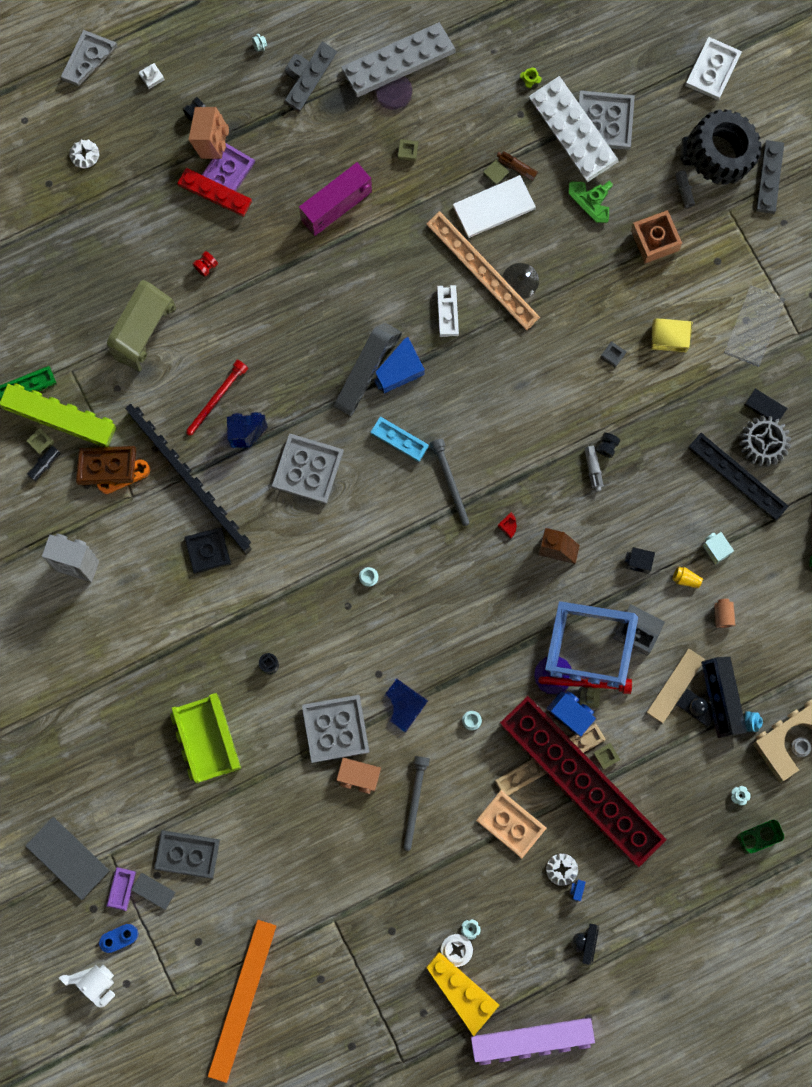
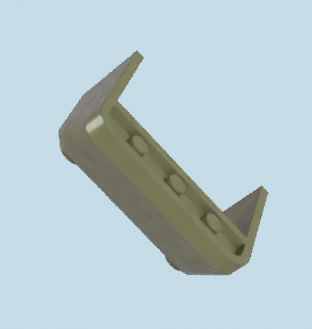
[107,280,176,372]

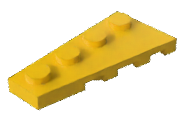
[426,952,500,1036]

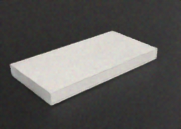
[453,175,536,238]

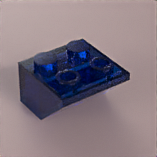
[227,412,268,448]

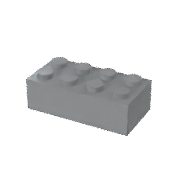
[42,533,99,582]

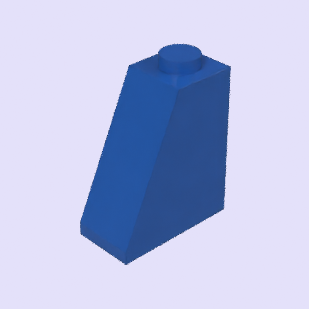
[374,337,425,394]

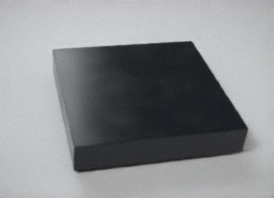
[185,527,231,574]

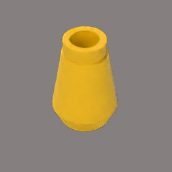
[672,566,703,588]

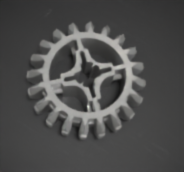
[739,416,791,467]

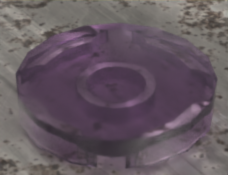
[376,76,412,110]

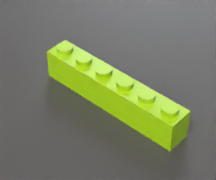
[0,383,116,447]

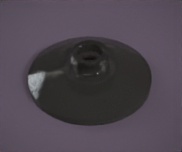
[502,263,539,299]

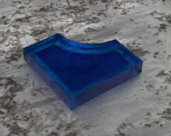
[385,678,428,733]

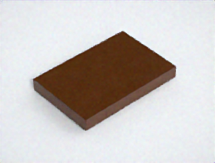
[76,446,136,485]

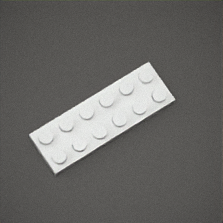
[529,76,619,182]

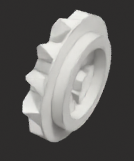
[70,139,99,168]
[546,854,578,886]
[441,934,473,967]

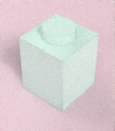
[703,532,734,565]

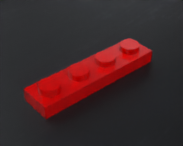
[178,168,252,217]

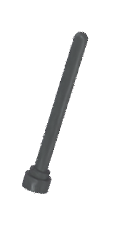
[429,438,469,526]
[403,756,430,851]

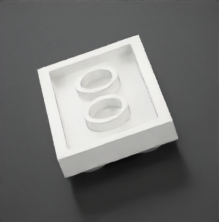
[685,37,742,101]

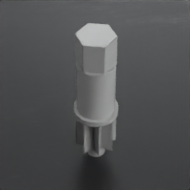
[584,446,604,492]

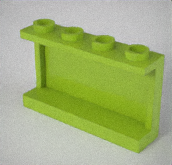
[170,693,241,784]

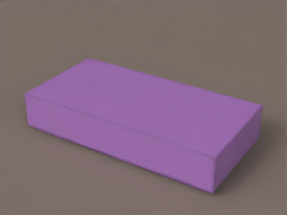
[107,867,136,911]

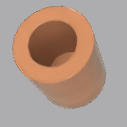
[714,599,736,628]

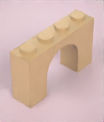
[753,699,812,782]

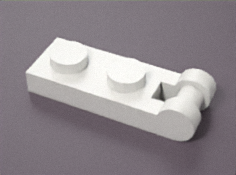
[437,285,459,337]

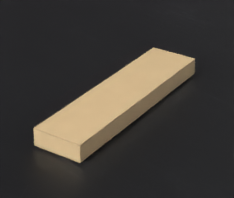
[646,649,705,724]

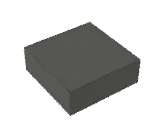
[600,341,627,368]

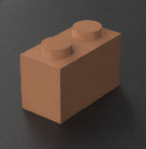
[337,758,381,794]

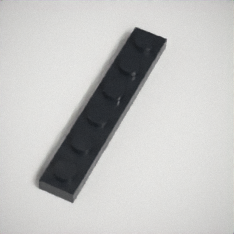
[688,433,789,522]

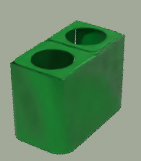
[737,819,784,854]

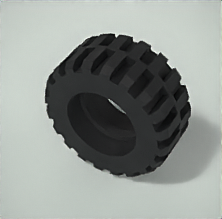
[687,109,762,185]

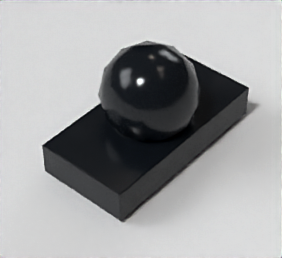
[676,689,713,727]
[572,923,599,965]

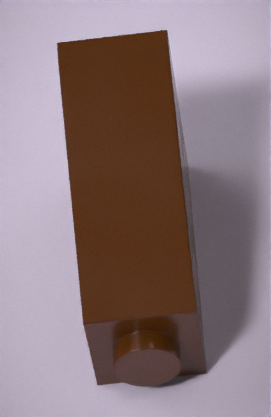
[538,528,580,564]

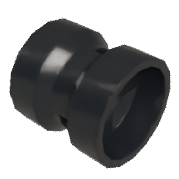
[182,97,206,122]
[596,432,621,458]
[259,653,279,675]

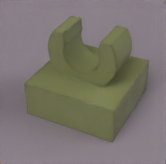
[579,687,601,708]

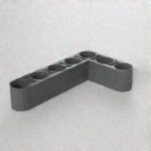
[334,323,402,416]

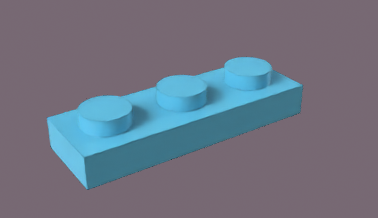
[370,417,429,462]

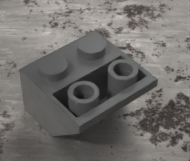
[613,604,665,656]

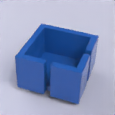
[546,691,596,736]

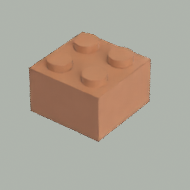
[189,107,229,159]
[631,210,682,264]

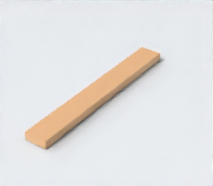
[426,211,540,330]

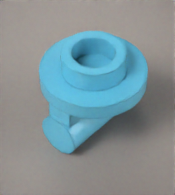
[744,711,763,732]

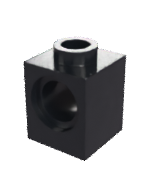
[624,547,655,574]

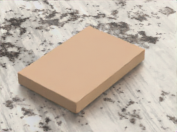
[476,790,547,859]

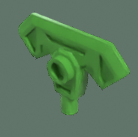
[569,181,613,223]

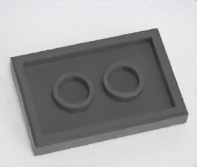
[154,830,220,879]

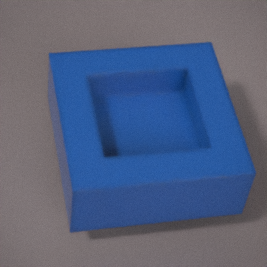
[569,880,586,902]

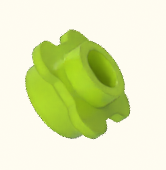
[520,67,542,88]

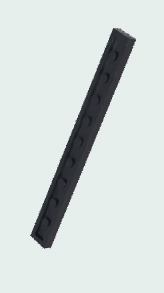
[125,404,252,554]

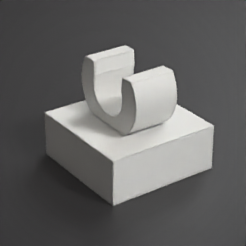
[139,63,164,89]

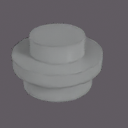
[791,737,811,757]

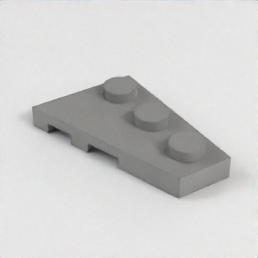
[61,30,118,86]

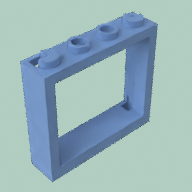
[545,601,638,688]

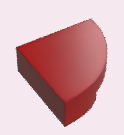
[498,512,517,539]

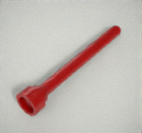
[186,359,249,436]
[538,676,632,694]

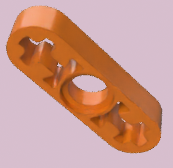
[97,460,150,494]

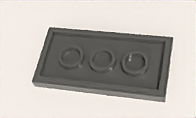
[26,817,110,900]

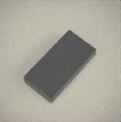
[131,873,176,910]

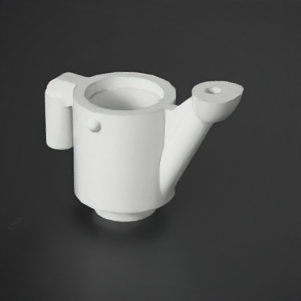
[59,965,115,1008]

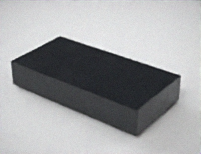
[745,388,787,422]

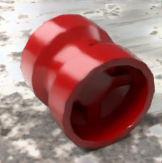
[192,251,218,277]

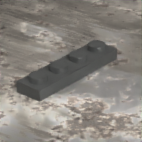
[756,140,784,214]

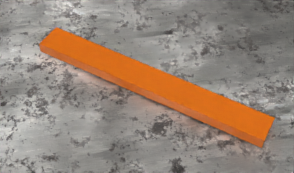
[208,920,277,1083]

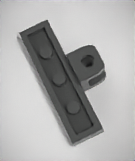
[284,41,338,112]

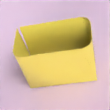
[651,318,693,352]

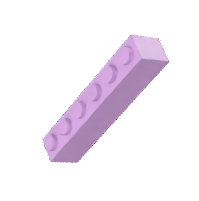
[471,1018,595,1065]

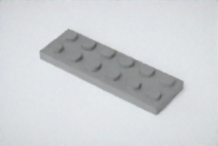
[341,22,456,97]

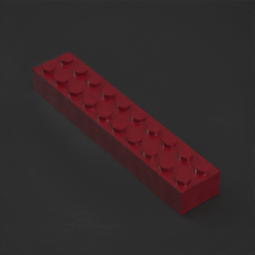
[498,696,667,868]

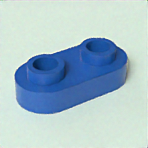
[99,924,139,953]

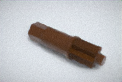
[496,151,538,181]

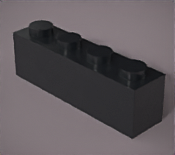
[701,657,747,738]

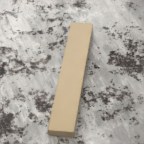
[495,723,606,796]

